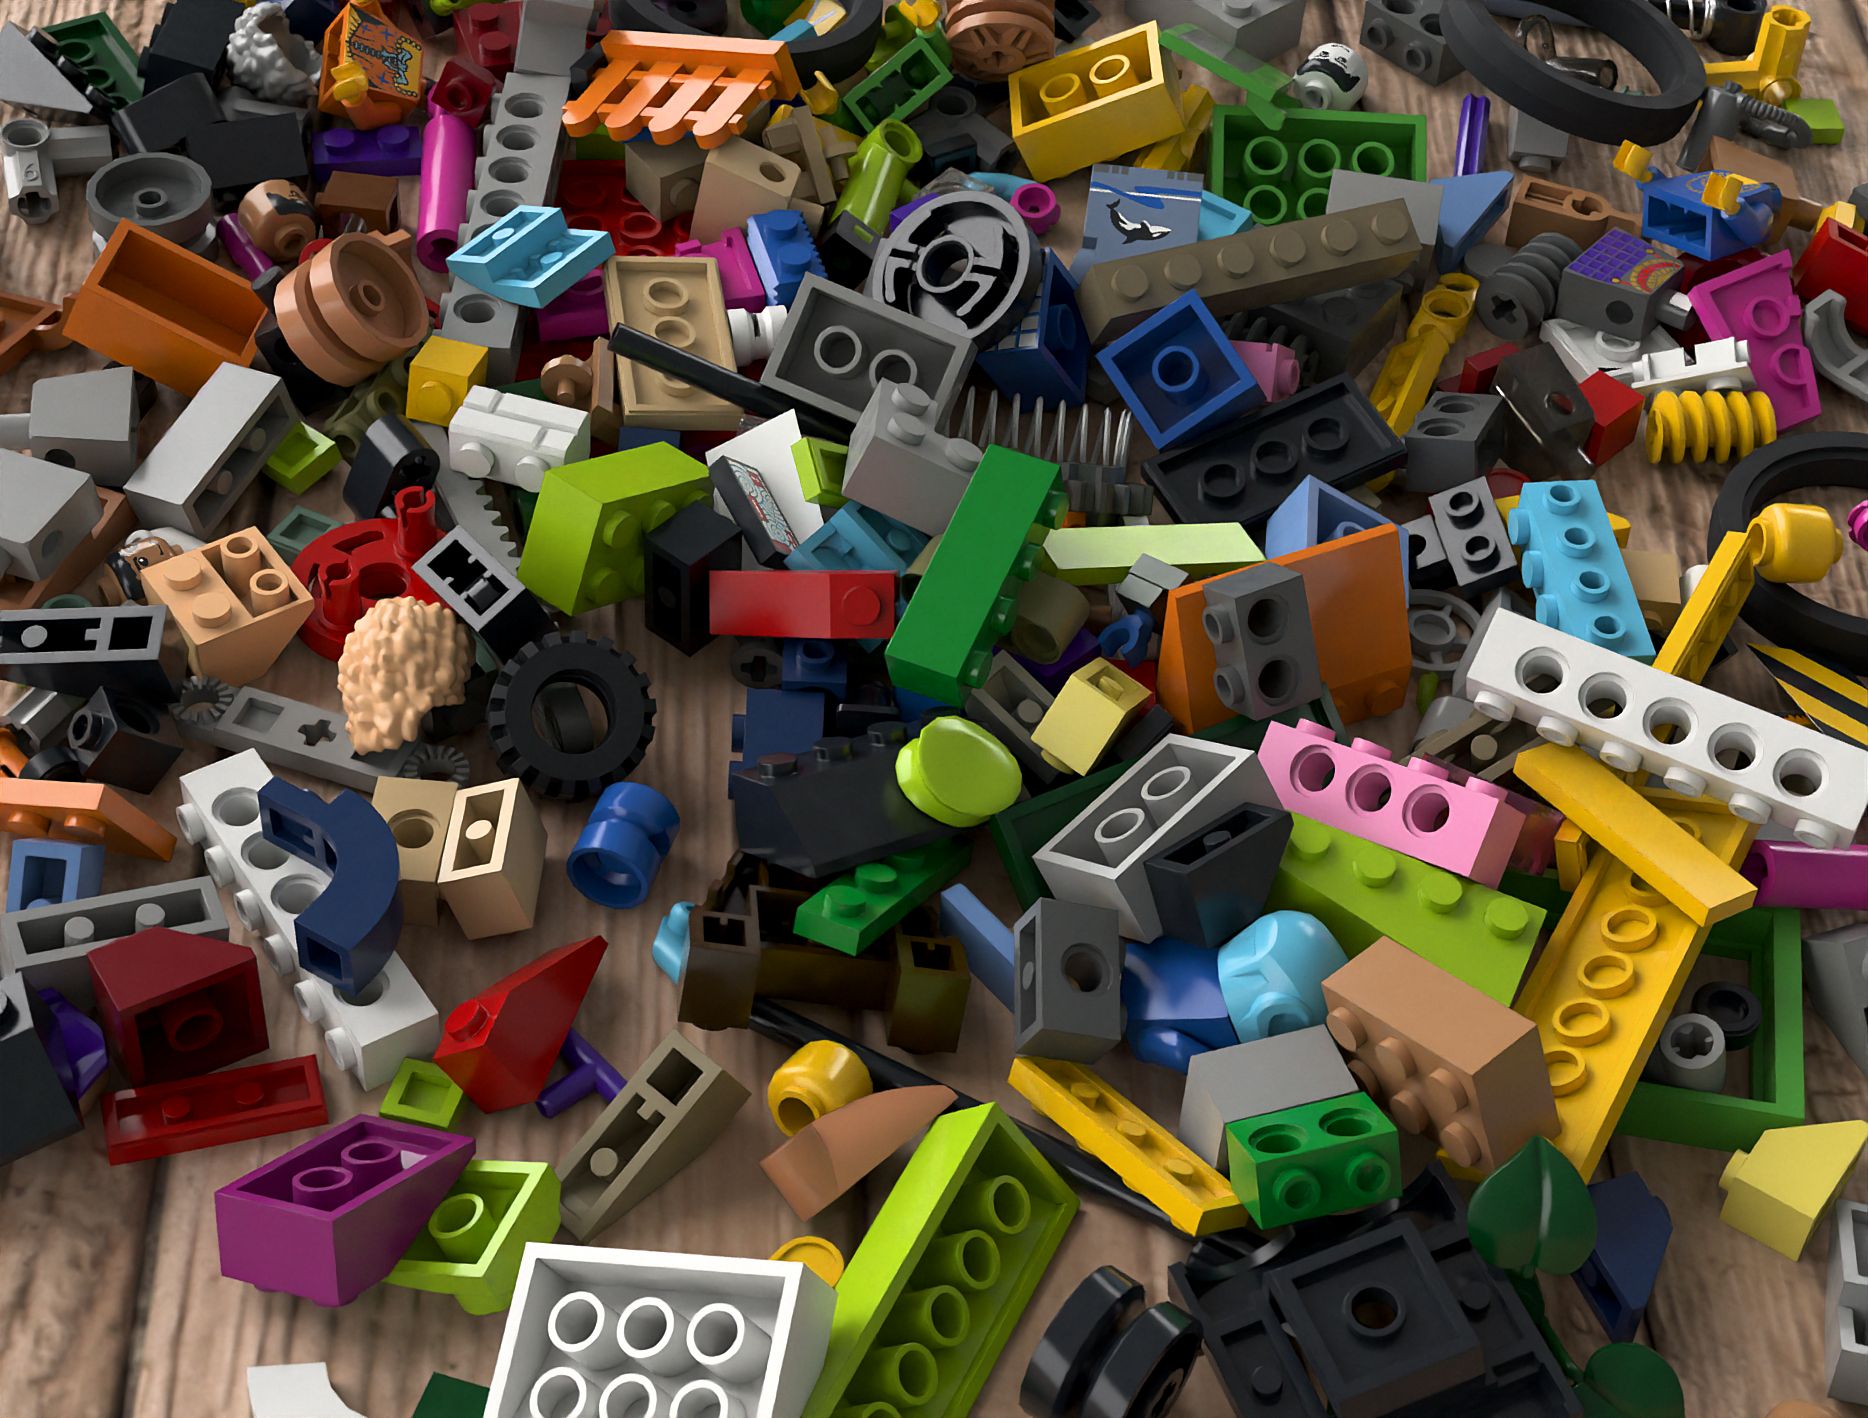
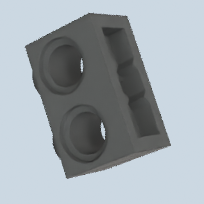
[1359,0,1467,88]
[1400,391,1505,493]
[1202,562,1324,721]

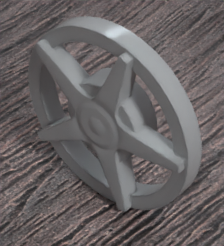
[1407,589,1481,682]

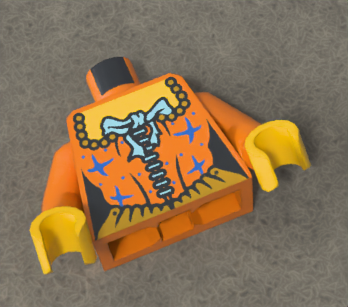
[317,0,437,131]

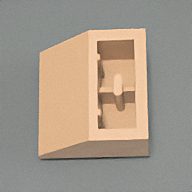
[140,526,315,687]

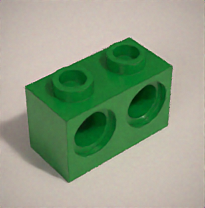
[1225,1092,1403,1230]

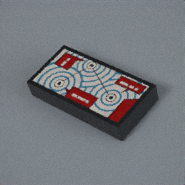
[707,455,800,570]

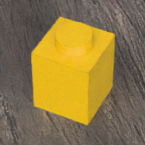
[406,335,489,427]

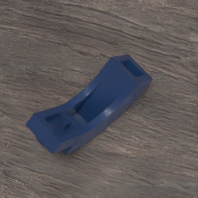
[257,776,404,997]

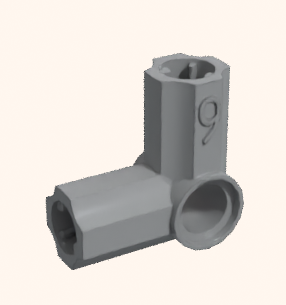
[0,118,113,224]

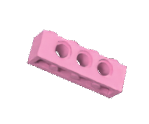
[1257,718,1526,891]

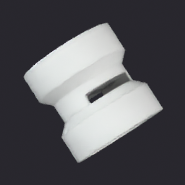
[726,305,787,367]

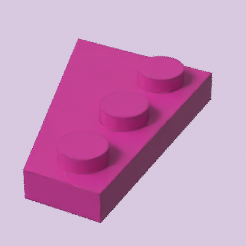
[1687,249,1822,436]

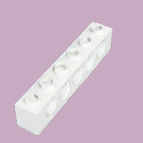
[1466,607,1868,851]
[176,748,441,1092]

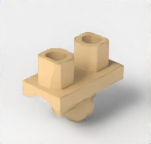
[762,105,858,211]

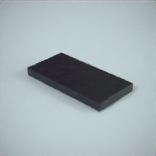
[1140,371,1409,536]

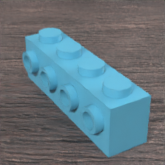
[1508,480,1656,666]

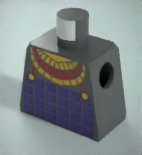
[1554,226,1698,342]

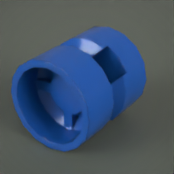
[566,782,680,909]

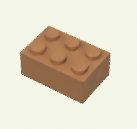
[1321,935,1562,1176]

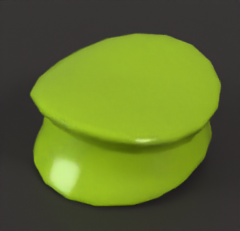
[895,716,1022,827]

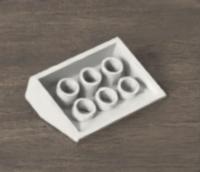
[483,1242,838,1418]

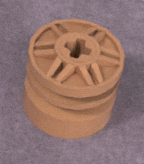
[945,0,1055,82]

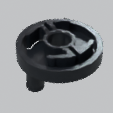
[872,190,1042,375]

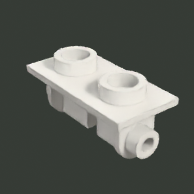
[1631,337,1757,410]

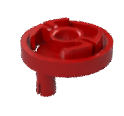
[290,486,447,663]

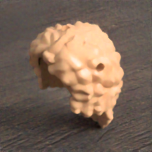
[337,596,477,756]

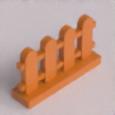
[561,30,802,149]

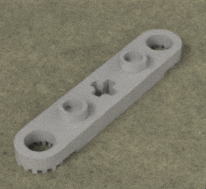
[168,675,471,794]

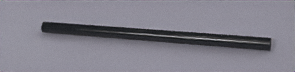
[748,995,1356,1314]

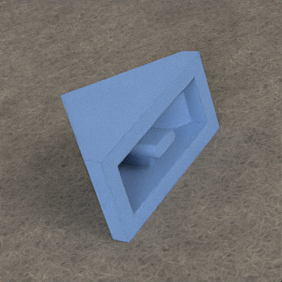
[1429,170,1515,275]

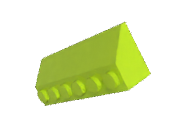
[800,1101,1082,1418]

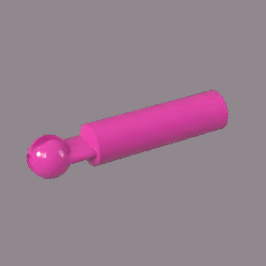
[416,82,477,273]
[1738,839,1868,911]

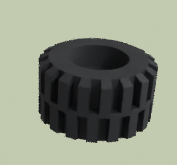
[484,630,657,804]

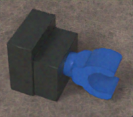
[1098,553,1194,668]

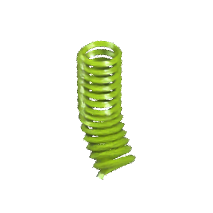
[1416,671,1439,717]

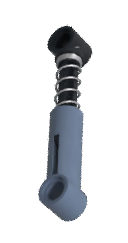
[1442,0,1768,56]

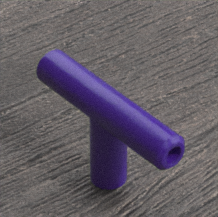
[535,1026,628,1119]

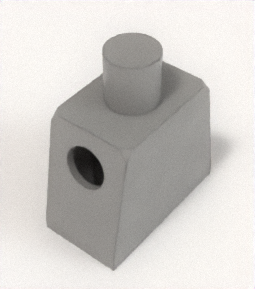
[0,366,140,487]
[0,448,105,582]

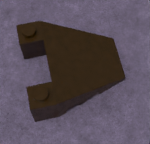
[677,848,971,1055]

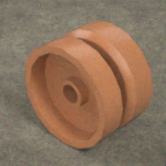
[274,232,429,387]

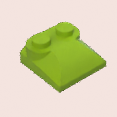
[380,1159,561,1315]

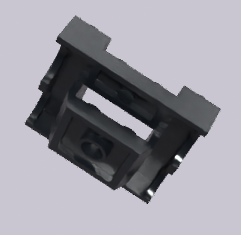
[1168,1159,1584,1418]

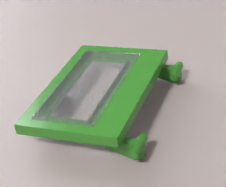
[1157,22,1303,131]

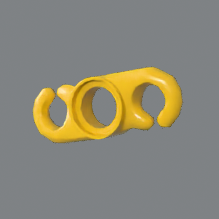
[1405,272,1480,356]

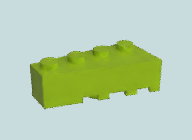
[1261,809,1548,1008]

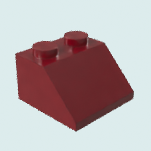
[86,926,270,1089]

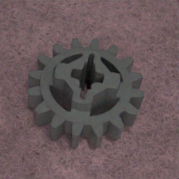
[1057,461,1154,527]

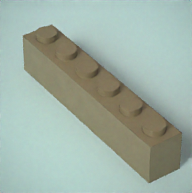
[1073,198,1423,346]

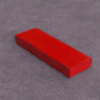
[99,1054,329,1166]

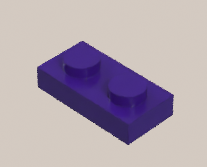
[311,125,422,182]

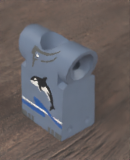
[1069,163,1204,285]

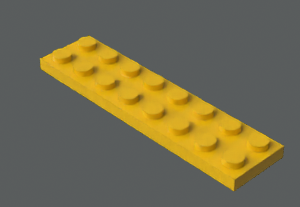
[1436,785,1762,1187]

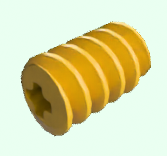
[1645,391,1777,464]

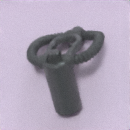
[1675,81,1813,174]

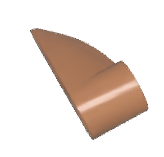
[758,1085,959,1222]

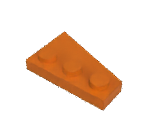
[0,777,178,863]

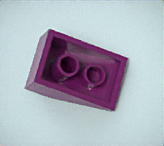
[214,1113,476,1308]

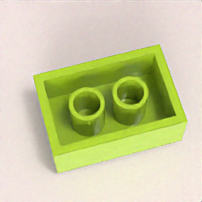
[516,441,715,616]

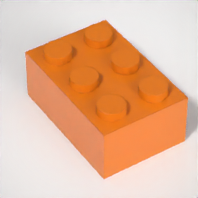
[62,217,268,399]

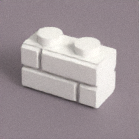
[448,385,590,493]

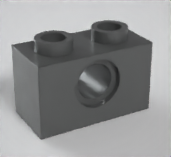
[1014,897,1128,1065]

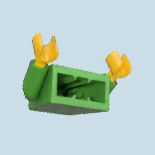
[798,0,954,138]

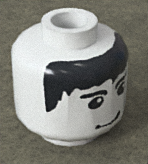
[1293,43,1368,111]

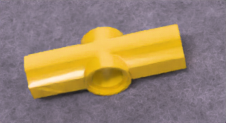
[1132,85,1220,173]

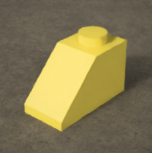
[1030,656,1153,776]
[1718,1120,1868,1262]

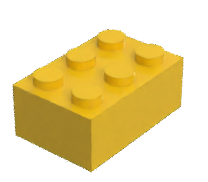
[1008,20,1186,184]

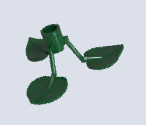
[1326,1134,1685,1418]

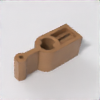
[1504,175,1653,252]

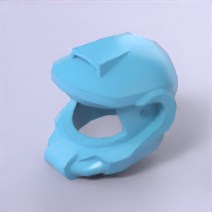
[1218,910,1349,1044]

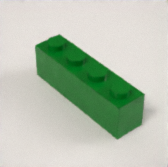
[884,443,1070,709]

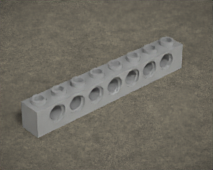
[432,72,572,388]

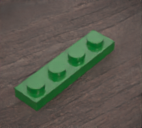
[793,834,974,956]

